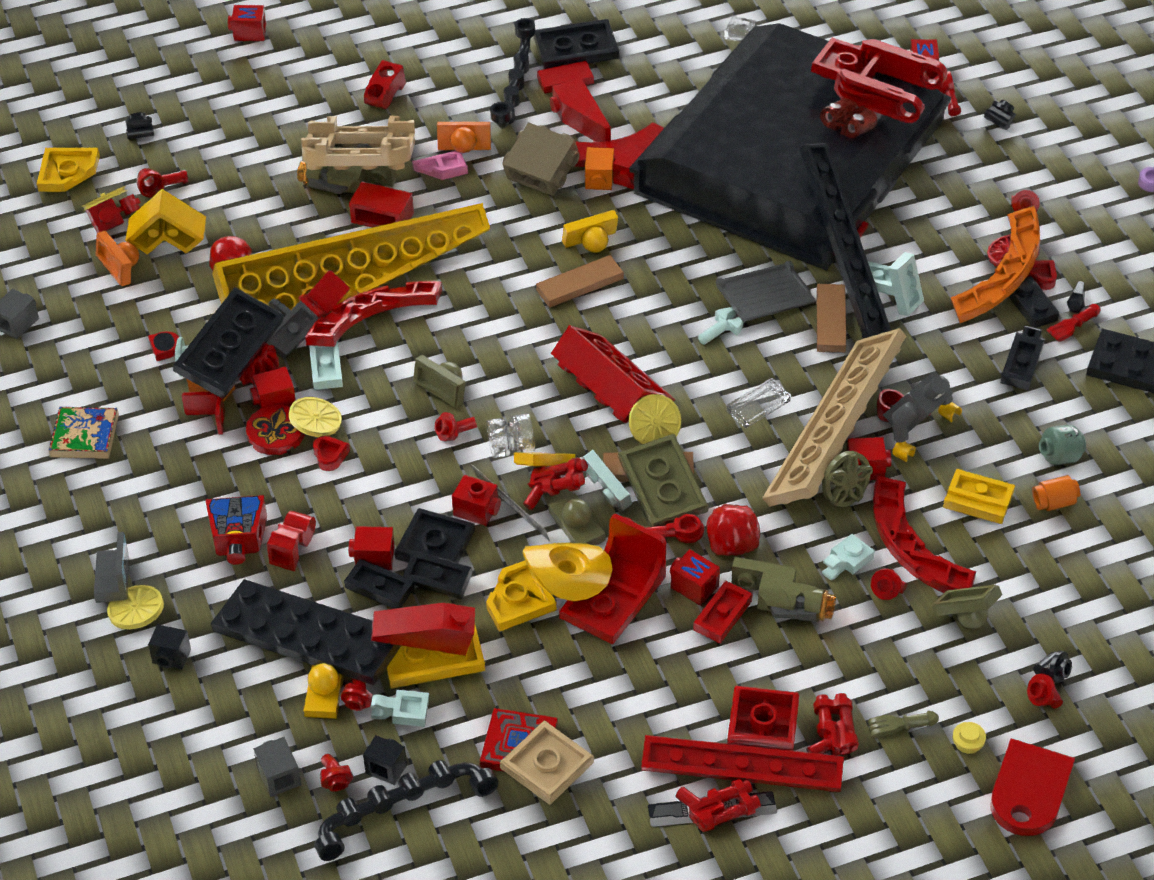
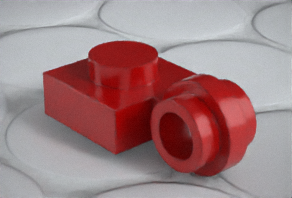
[86,194,141,233]

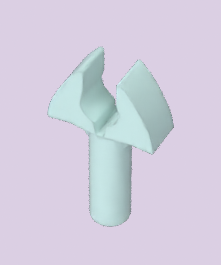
[698,307,744,345]

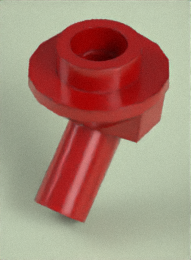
[434,412,478,441]
[340,678,373,711]
[320,754,353,792]

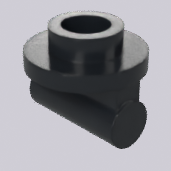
[984,99,1016,130]
[125,112,154,139]
[1033,651,1072,683]

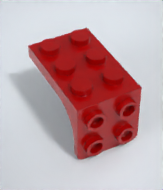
[559,514,666,645]

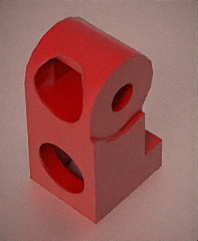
[364,60,406,109]

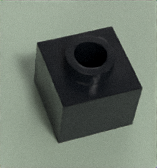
[148,624,191,669]
[363,735,407,785]

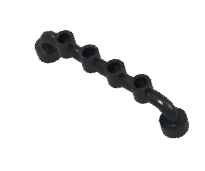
[490,18,536,129]
[314,760,499,861]

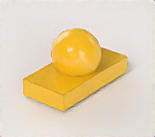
[562,210,618,253]
[303,663,344,719]

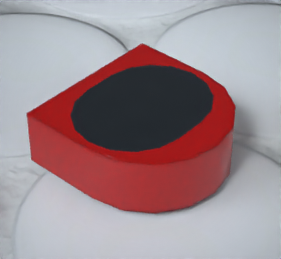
[148,331,179,362]

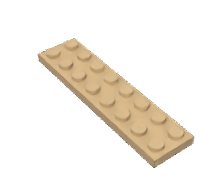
[762,328,907,507]

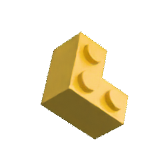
[125,189,206,255]

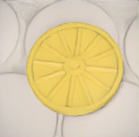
[81,185,128,211]
[629,394,681,444]
[289,397,342,437]
[107,585,164,630]

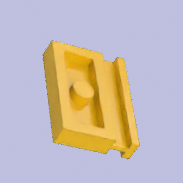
[943,469,1015,524]

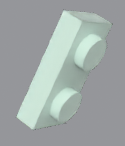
[309,341,343,390]
[583,450,632,511]

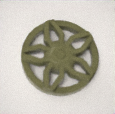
[822,451,873,507]

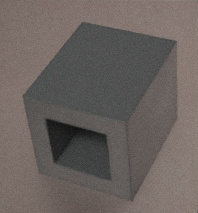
[0,288,39,339]
[253,737,301,797]

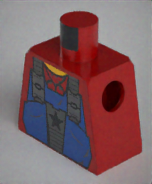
[206,495,267,565]

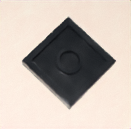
[394,508,475,563]

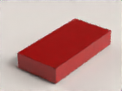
[537,61,594,94]

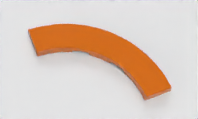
[951,206,1040,323]

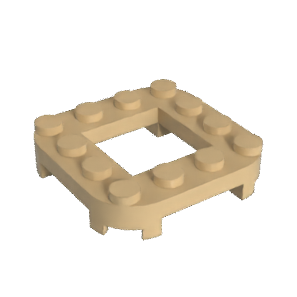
[301,116,415,170]

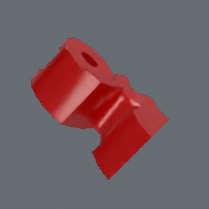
[267,510,316,572]

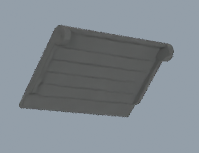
[716,261,816,322]

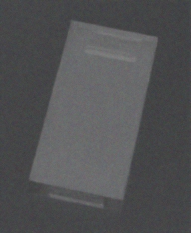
[727,378,791,428]

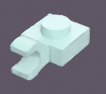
[822,534,875,581]
[371,690,429,727]

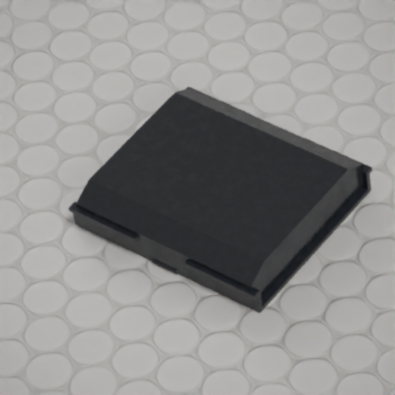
[629,23,952,271]

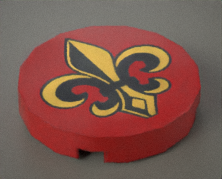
[246,405,305,455]

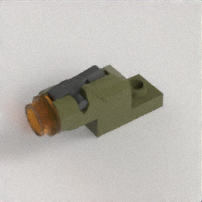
[297,161,396,194]
[731,557,836,622]

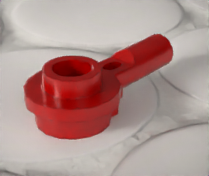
[645,514,705,543]

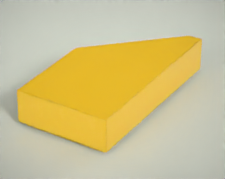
[514,452,575,466]

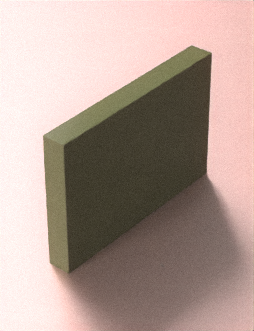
[618,434,709,527]

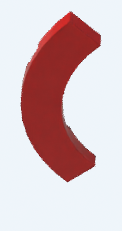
[574,122,664,167]
[305,281,442,347]
[873,475,976,593]

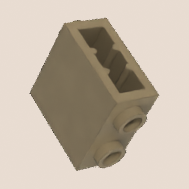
[502,122,579,196]

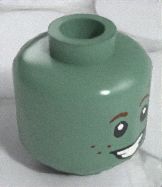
[1039,424,1086,465]

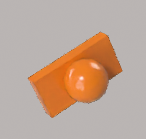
[437,122,491,154]
[95,231,140,286]

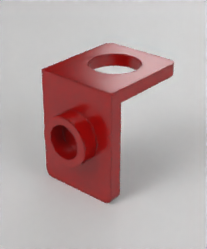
[298,270,350,317]
[182,391,225,435]

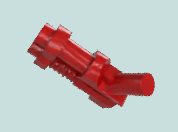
[523,457,588,510]
[806,693,859,756]
[675,779,761,832]

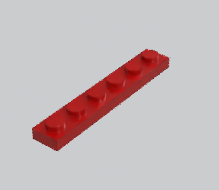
[641,735,844,792]

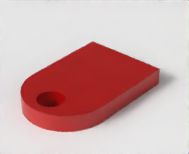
[990,738,1075,836]

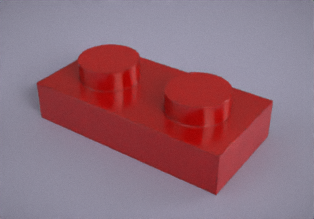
[693,580,753,644]

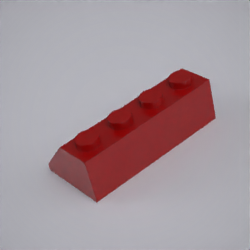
[550,325,675,423]

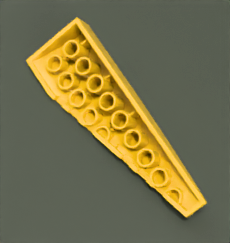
[212,203,490,310]

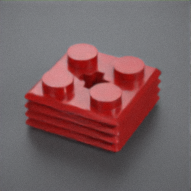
[727,686,799,751]

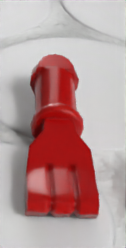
[1046,304,1101,342]

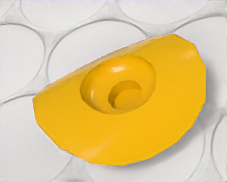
[522,543,613,601]

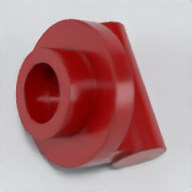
[1011,189,1040,212]
[871,568,907,600]
[1027,674,1063,709]

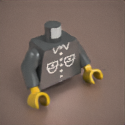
[883,371,962,462]

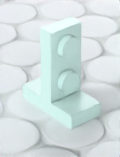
[868,252,924,316]

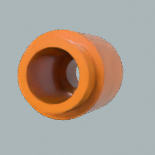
[1032,475,1081,511]

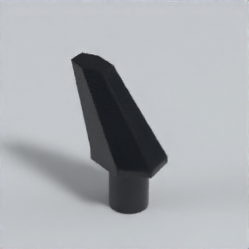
[1067,281,1085,313]

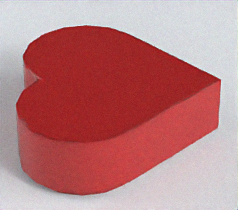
[1027,260,1057,290]
[313,436,350,471]

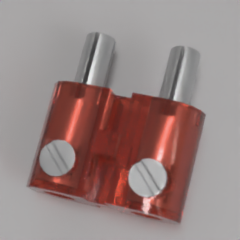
[820,98,882,138]

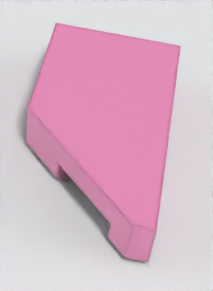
[412,151,468,180]

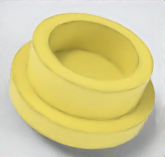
[952,722,986,754]

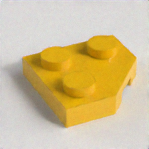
[37,148,100,192]
[486,560,557,632]

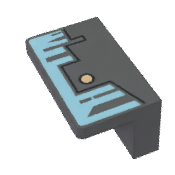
[94,532,129,603]

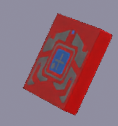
[480,708,558,772]

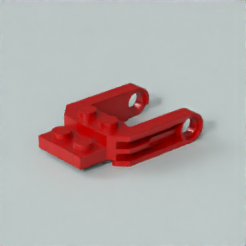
[811,37,947,123]

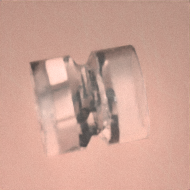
[486,413,535,458]

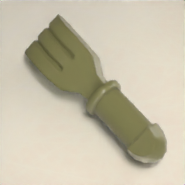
[868,711,939,739]

